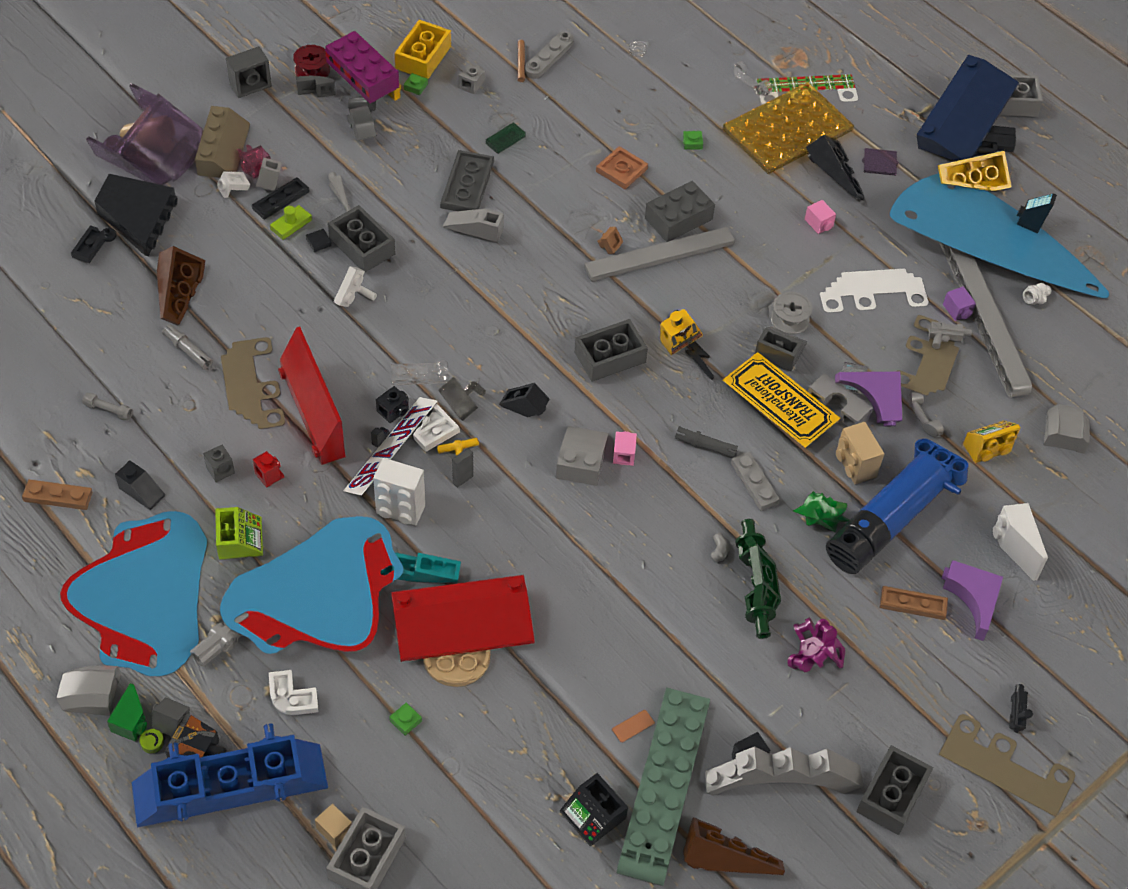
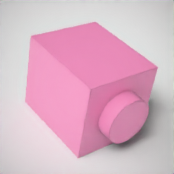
[805,200,836,234]
[613,431,637,466]

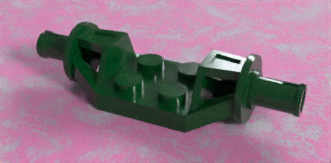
[735,519,781,639]

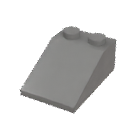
[556,426,609,486]

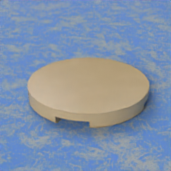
[423,650,490,687]

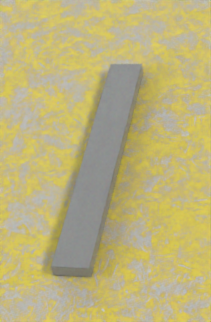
[584,227,735,281]

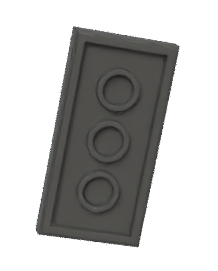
[440,150,494,211]

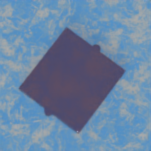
[862,148,899,176]

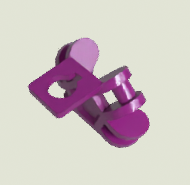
[788,617,845,672]

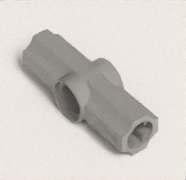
[190,613,249,667]

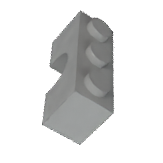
[808,373,873,427]

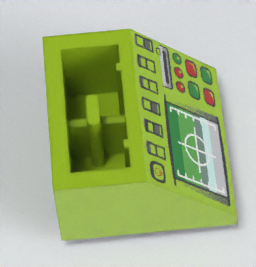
[215,507,263,559]

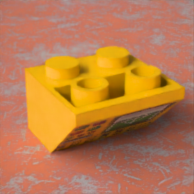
[963,421,1021,463]

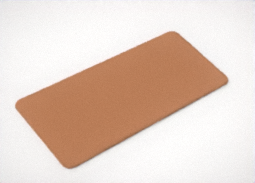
[612,710,655,743]

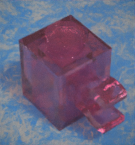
[238,145,271,179]

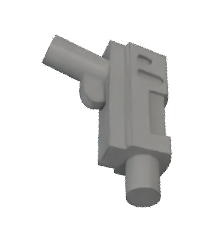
[927,321,972,349]

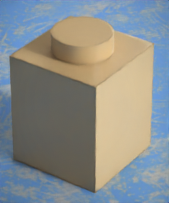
[315,803,352,848]

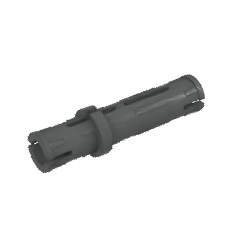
[675,426,738,458]

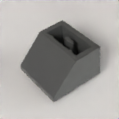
[755,326,807,371]

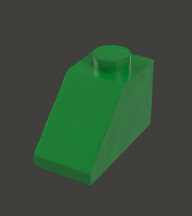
[107,683,147,742]

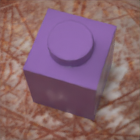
[943,286,976,321]

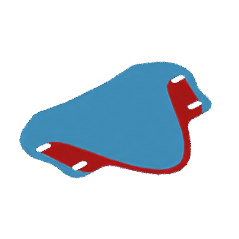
[60,511,207,676]
[220,516,403,654]

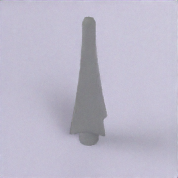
[328,172,351,212]

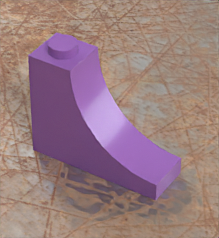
[835,371,902,427]
[941,560,1003,641]

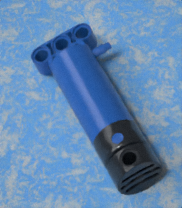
[825,439,968,574]

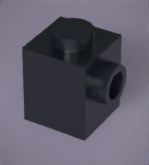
[376,386,409,423]

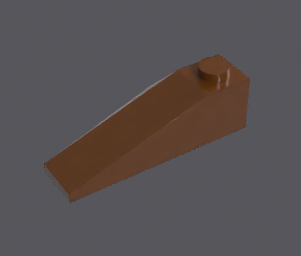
[157,246,205,325]
[683,817,785,875]

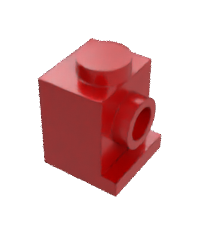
[253,451,284,488]

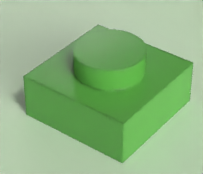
[404,73,428,95]
[683,131,703,149]
[389,702,422,736]

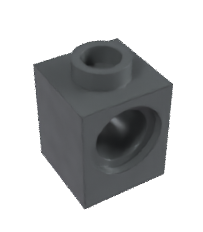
[203,444,235,482]

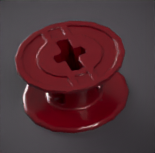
[293,45,330,77]

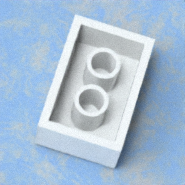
[373,458,425,526]

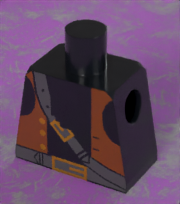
[165,713,227,758]

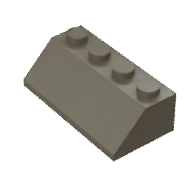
[195,106,250,178]

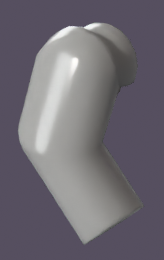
[711,533,730,562]

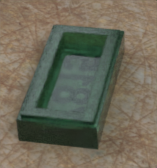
[486,122,526,154]

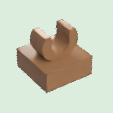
[597,227,623,254]

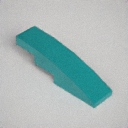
[380,552,461,583]

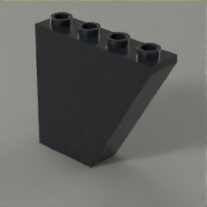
[94,174,178,256]

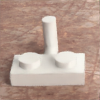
[333,266,377,307]

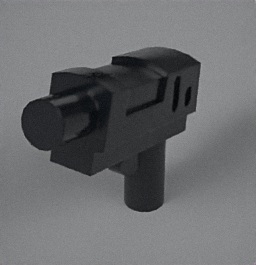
[1009,684,1033,733]

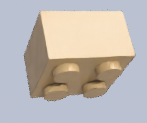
[836,422,884,484]

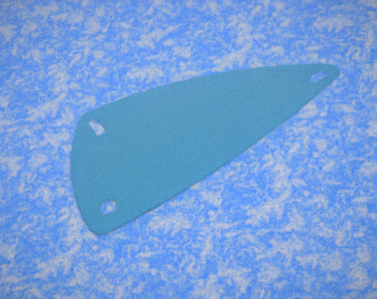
[890,173,1109,298]

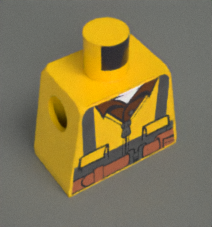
[660,309,703,355]

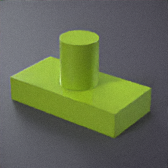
[270,205,312,240]

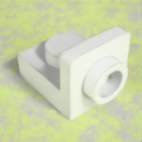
[217,171,250,198]

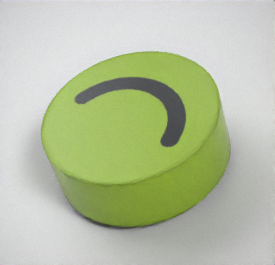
[139,729,164,754]

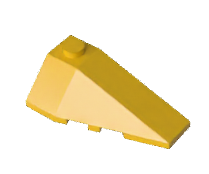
[938,151,1012,191]

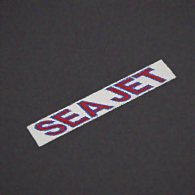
[343,397,438,496]

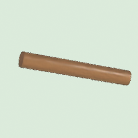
[518,40,525,82]

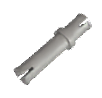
[162,324,213,370]

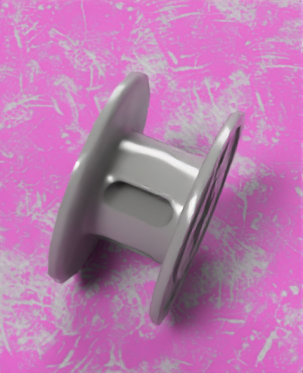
[771,292,813,335]

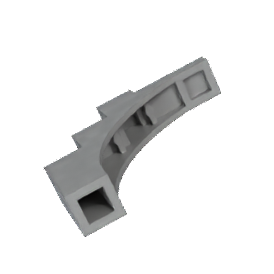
[705,746,863,796]

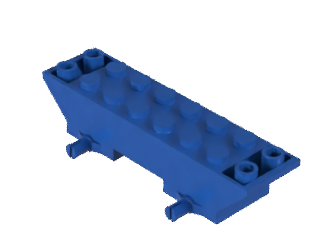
[132,724,328,828]

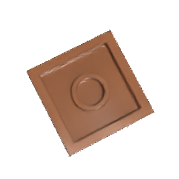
[596,146,648,189]

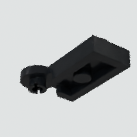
[71,225,117,263]

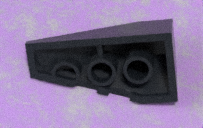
[806,134,865,200]

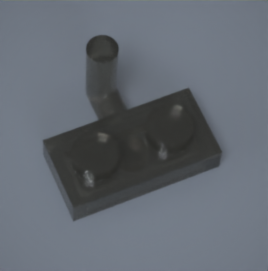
[439,377,486,421]

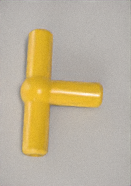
[437,438,479,456]

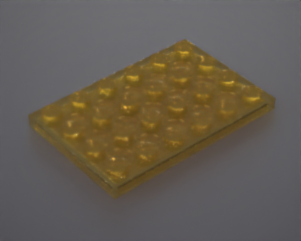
[723,82,854,174]

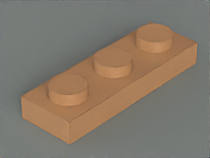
[22,479,93,510]

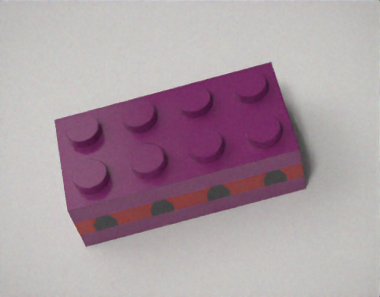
[325,31,399,103]

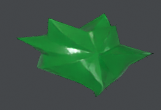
[793,491,850,532]

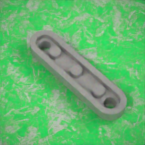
[525,31,574,79]

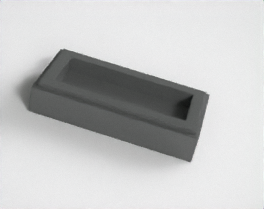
[452,448,473,488]

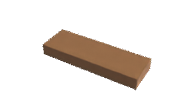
[879,586,948,620]

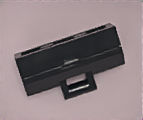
[977,126,1016,155]

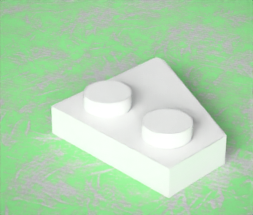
[413,404,460,452]

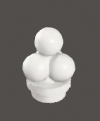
[1023,283,1052,305]

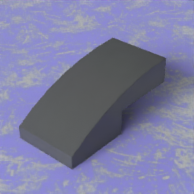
[296,76,336,98]

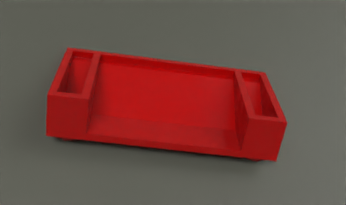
[278,327,346,465]
[391,575,535,662]

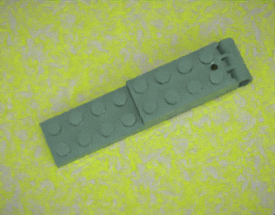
[616,687,711,886]

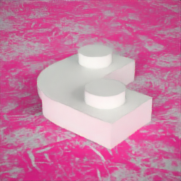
[269,670,319,715]

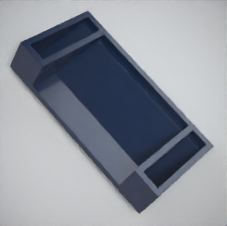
[916,55,1019,161]

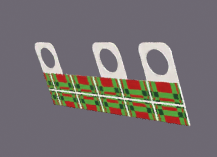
[756,74,858,105]

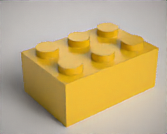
[394,20,451,79]

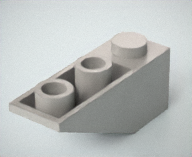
[443,209,504,243]

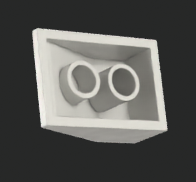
[993,503,1048,581]

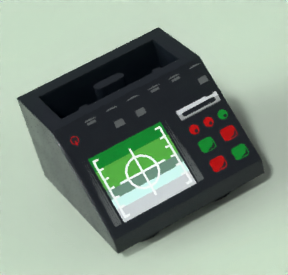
[560,773,628,847]

